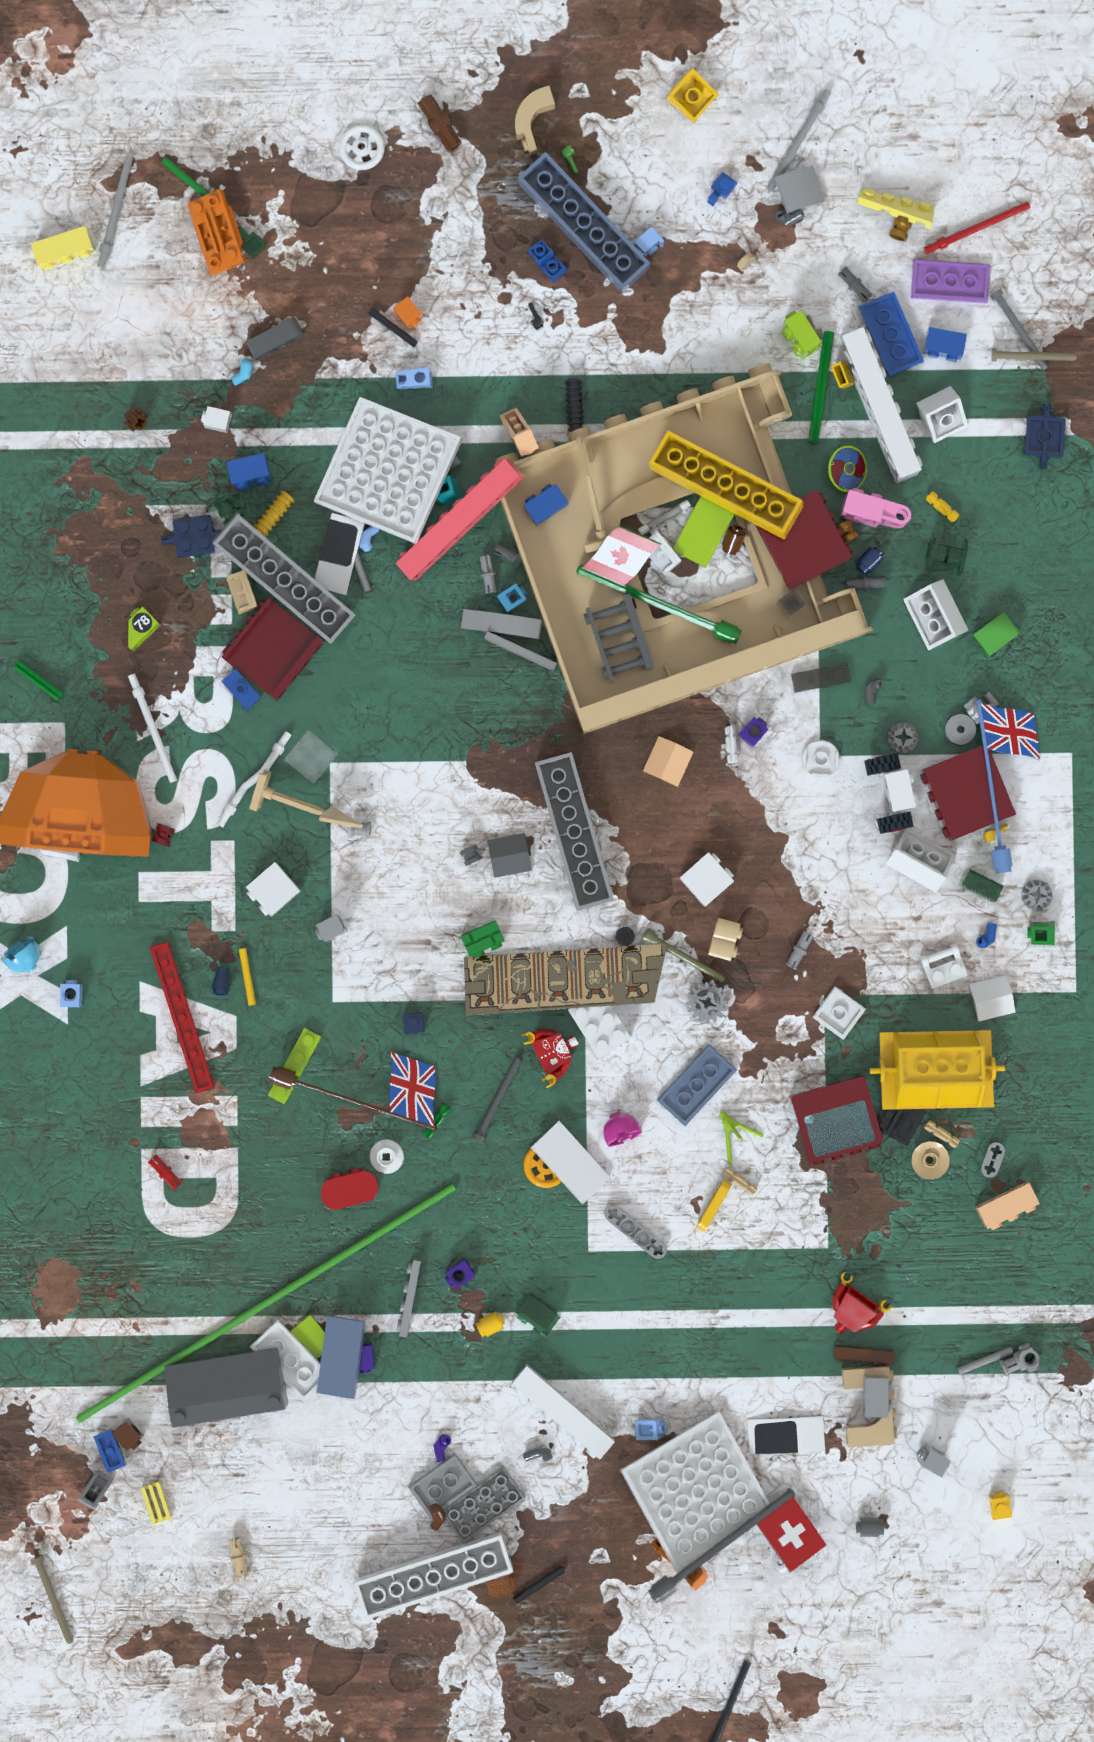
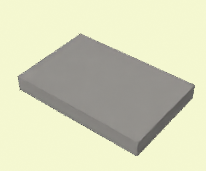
[408,1453,478,1519]

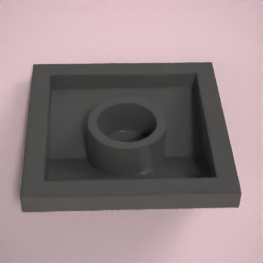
[487,833,532,878]

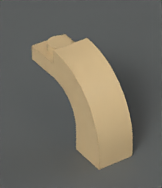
[515,86,555,156]

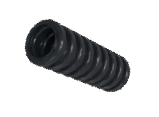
[565,379,584,433]

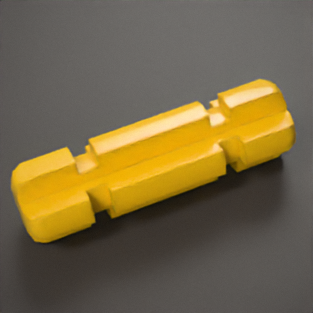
[926,491,959,523]

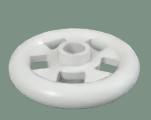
[339,125,385,170]

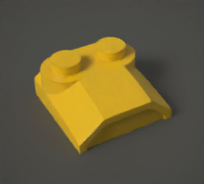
[666,68,719,124]

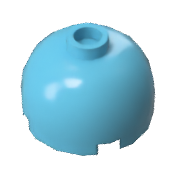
[1,936,41,973]

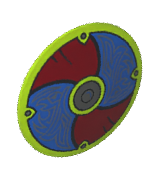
[828,446,867,492]

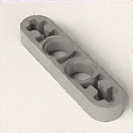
[604,1205,667,1259]

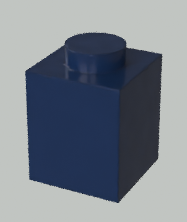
[403,1012,425,1034]

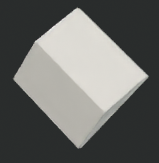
[969,975,1015,1022]

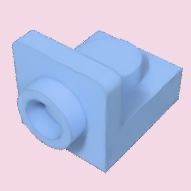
[635,1417,666,1440]

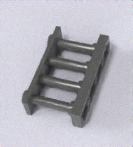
[583,594,654,683]

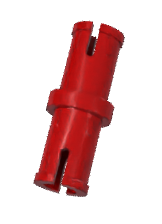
[148,1154,183,1191]

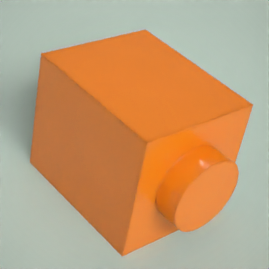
[393,296,423,329]

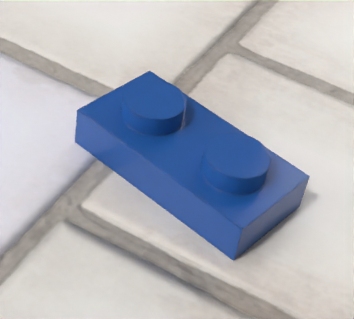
[94,1429,126,1473]

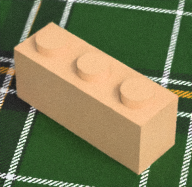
[500,407,539,456]
[975,1181,1040,1230]

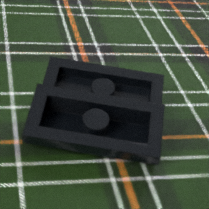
[877,1109,926,1146]

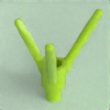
[719,1111,764,1165]

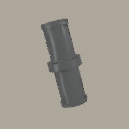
[838,266,872,302]
[846,575,886,591]

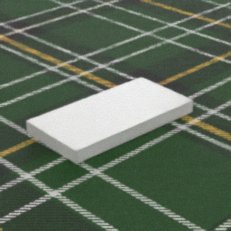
[531,1121,611,1204]
[250,1319,321,1402]

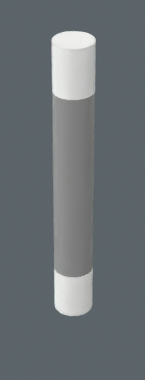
[638,499,691,535]

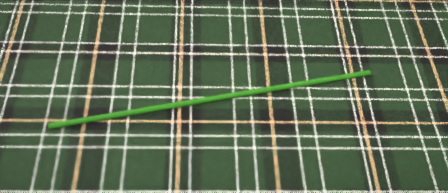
[76,1183,456,1423]

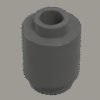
[856,1517,884,1537]

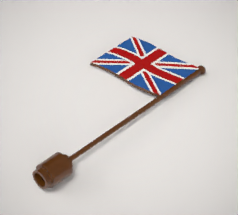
[268,1051,437,1132]

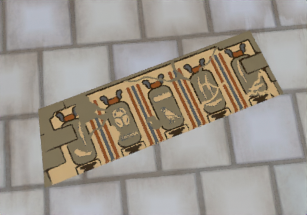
[464,944,667,1015]

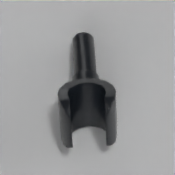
[528,302,543,330]

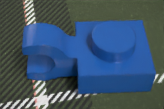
[707,171,737,206]

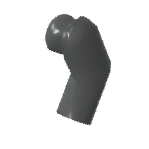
[775,209,805,225]
[864,678,884,705]
[523,1448,553,1462]

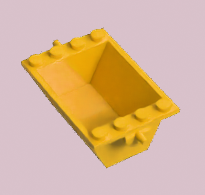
[870,1030,1005,1110]

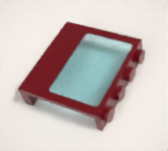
[789,1075,884,1166]

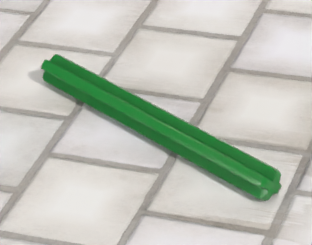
[808,331,834,444]

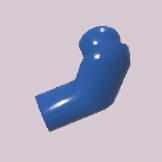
[976,923,997,948]

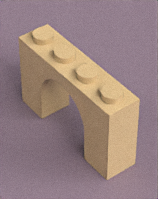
[841,1365,898,1448]

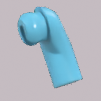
[231,358,253,386]

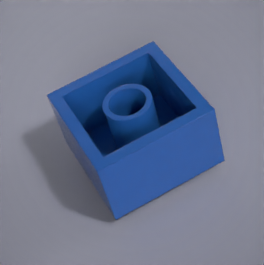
[226,453,272,492]

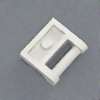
[919,943,968,989]

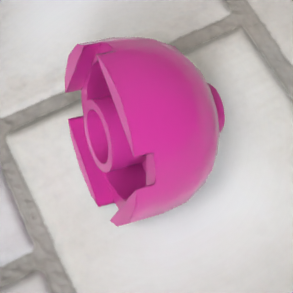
[603,1112,642,1147]

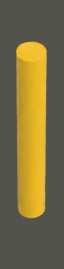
[239,948,256,1006]

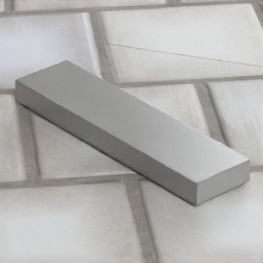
[484,631,557,671]

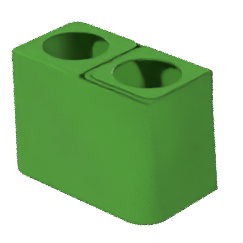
[972,612,1021,657]

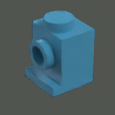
[497,583,528,614]

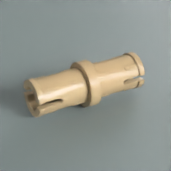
[228,1537,249,1579]

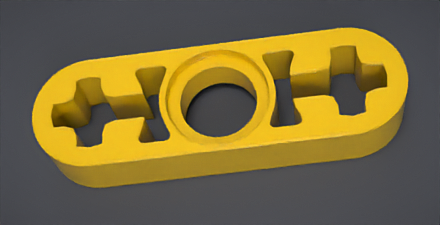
[696,1179,732,1232]

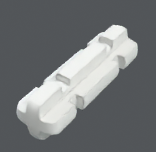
[725,726,738,763]

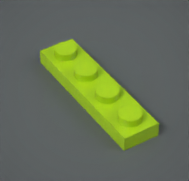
[268,1028,322,1104]

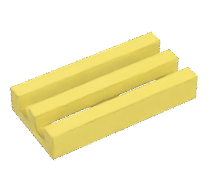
[141,1481,172,1525]

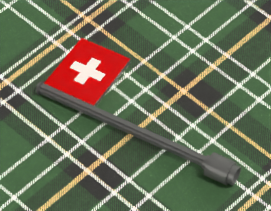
[648,1488,827,1604]

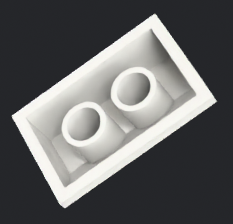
[903,579,969,651]
[886,828,956,892]

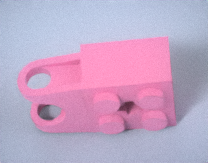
[839,488,911,529]

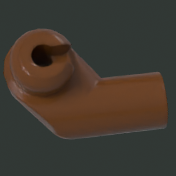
[429,1503,446,1531]

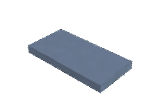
[657,1044,737,1126]
[317,1315,366,1399]

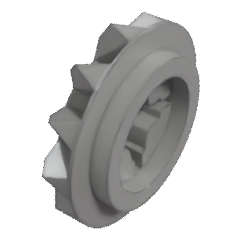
[888,722,919,753]
[1022,880,1053,911]

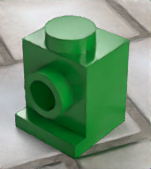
[1027,921,1055,945]

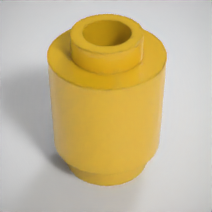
[476,1311,506,1337]

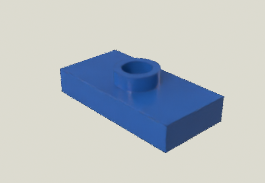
[221,669,261,710]

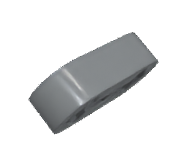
[980,1142,1005,1178]

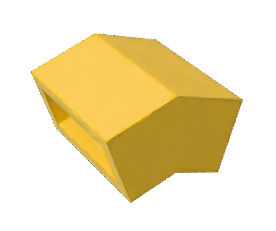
[831,361,855,389]

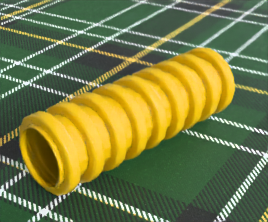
[254,491,295,536]

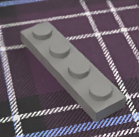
[396,1258,421,1338]

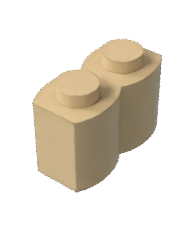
[708,918,743,961]

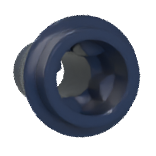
[211,967,230,996]

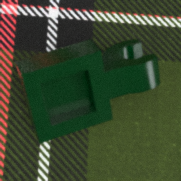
[238,226,267,259]

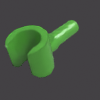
[562,145,578,174]

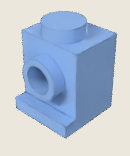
[634,227,664,257]

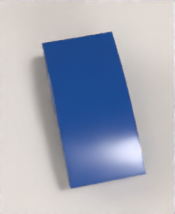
[527,239,567,283]

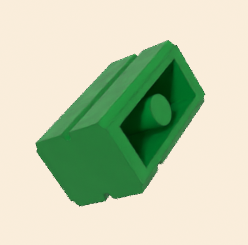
[460,920,505,958]

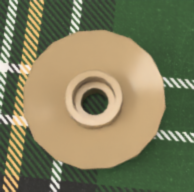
[911,1141,950,1180]

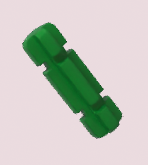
[423,1104,451,1139]

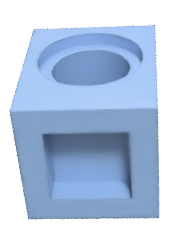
[60,980,83,1007]

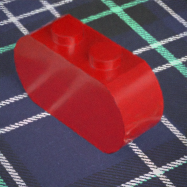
[321,1167,379,1210]

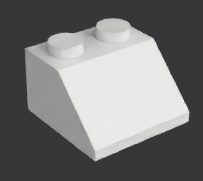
[916,386,968,443]

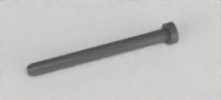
[472,1056,522,1142]

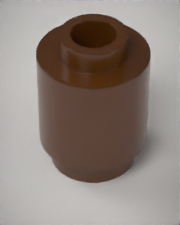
[722,525,746,555]

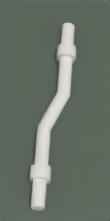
[216,731,292,828]

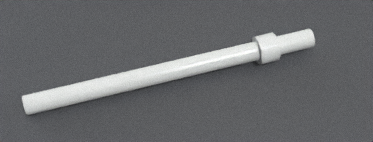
[128,674,177,783]

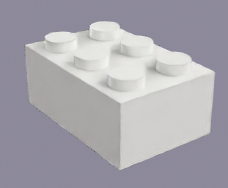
[568,1006,631,1059]

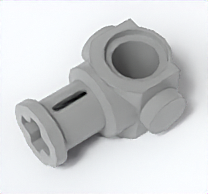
[999,1343,1040,1377]

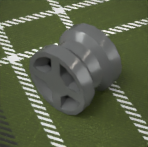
[459,845,483,866]

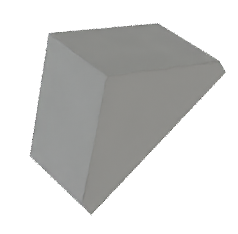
[78,1470,113,1510]

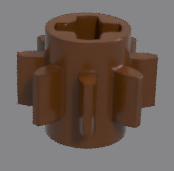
[123,407,148,432]

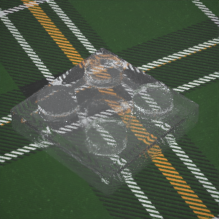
[284,730,338,784]

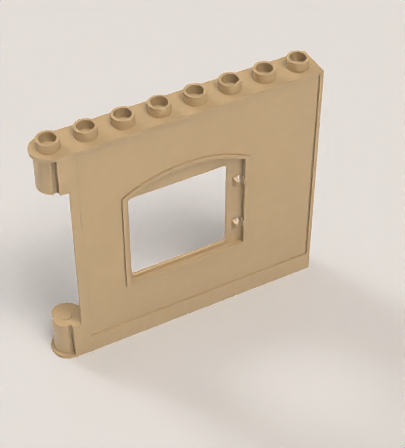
[491,363,873,734]

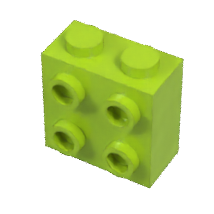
[781,310,822,360]

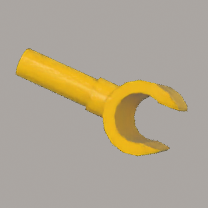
[983,824,1009,842]

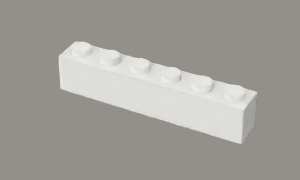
[512,1364,615,1459]

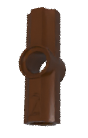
[418,94,462,152]

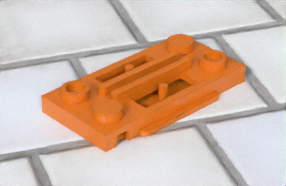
[187,189,246,276]

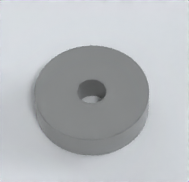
[945,714,976,745]

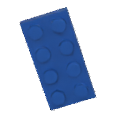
[858,291,924,377]

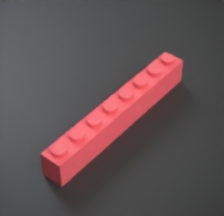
[396,459,525,580]

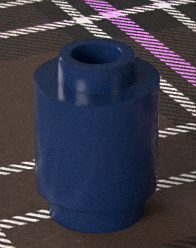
[855,546,884,575]

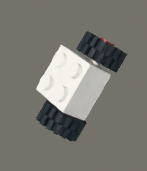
[864,753,918,834]

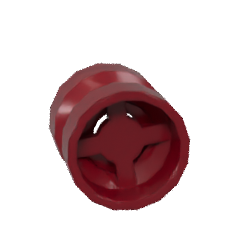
[151,823,175,847]

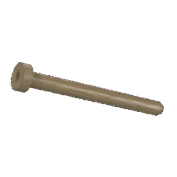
[991,348,1077,362]

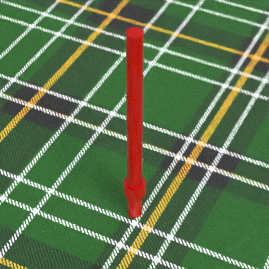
[923,201,1030,254]

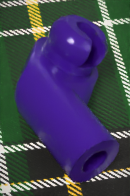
[433,1434,452,1462]

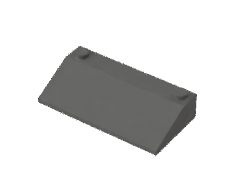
[164,1347,289,1428]

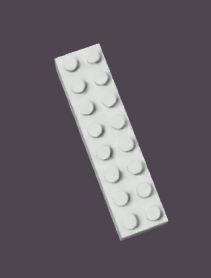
[838,327,923,484]
[354,1531,513,1620]

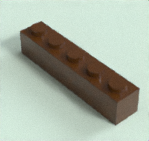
[833,1345,895,1366]

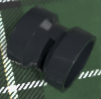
[615,927,635,946]

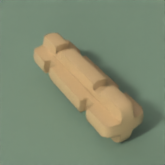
[924,1120,960,1148]
[723,1167,758,1196]

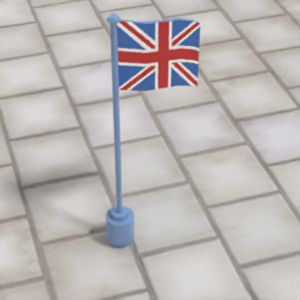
[975,699,1040,873]

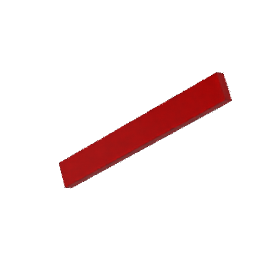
[150,941,215,1093]

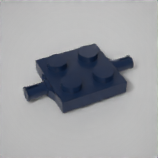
[1024,403,1066,469]
[161,515,222,558]

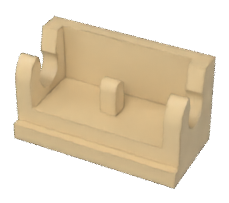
[226,570,258,615]

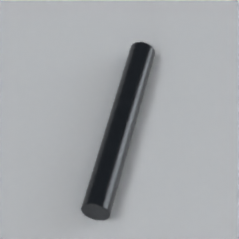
[368,308,418,348]
[513,1566,565,1604]

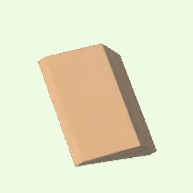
[643,736,693,787]

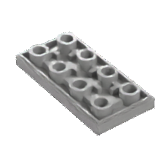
[443,1466,526,1543]

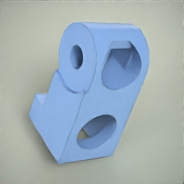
[396,367,433,389]

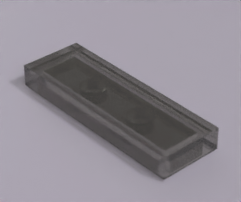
[791,663,851,693]

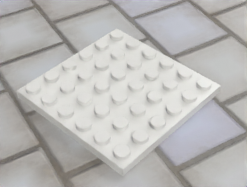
[313,397,463,544]
[620,1411,770,1573]

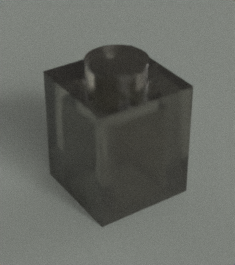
[777,589,805,618]

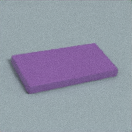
[911,259,990,304]

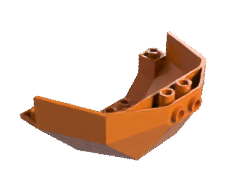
[0,749,153,857]

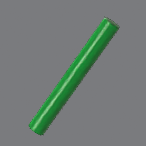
[162,157,209,197]

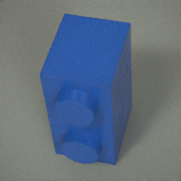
[923,327,967,362]
[524,484,569,526]

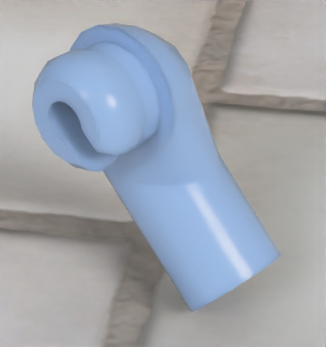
[359,526,379,552]

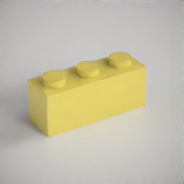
[30,226,95,270]

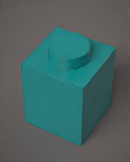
[437,475,463,506]

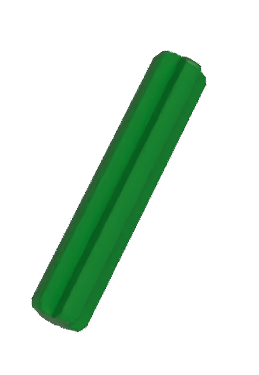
[13,660,64,700]

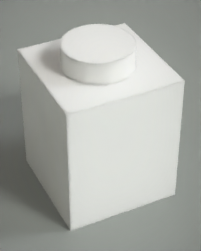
[201,406,232,433]

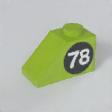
[128,606,160,652]

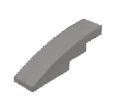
[461,609,542,639]

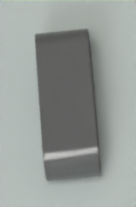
[246,317,304,360]

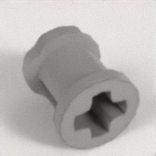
[350,821,371,838]

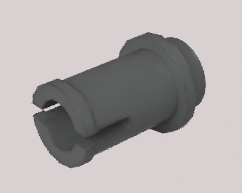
[493,542,519,563]

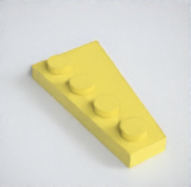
[857,188,935,229]

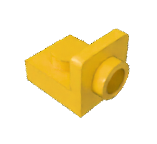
[989,1491,1012,1520]

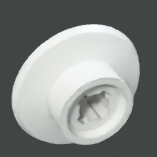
[369,1139,404,1174]

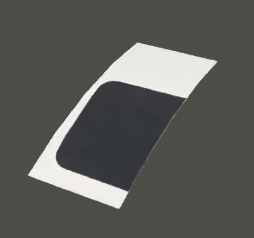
[315,513,365,595]
[747,1416,825,1454]

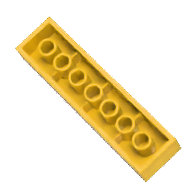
[649,430,803,540]

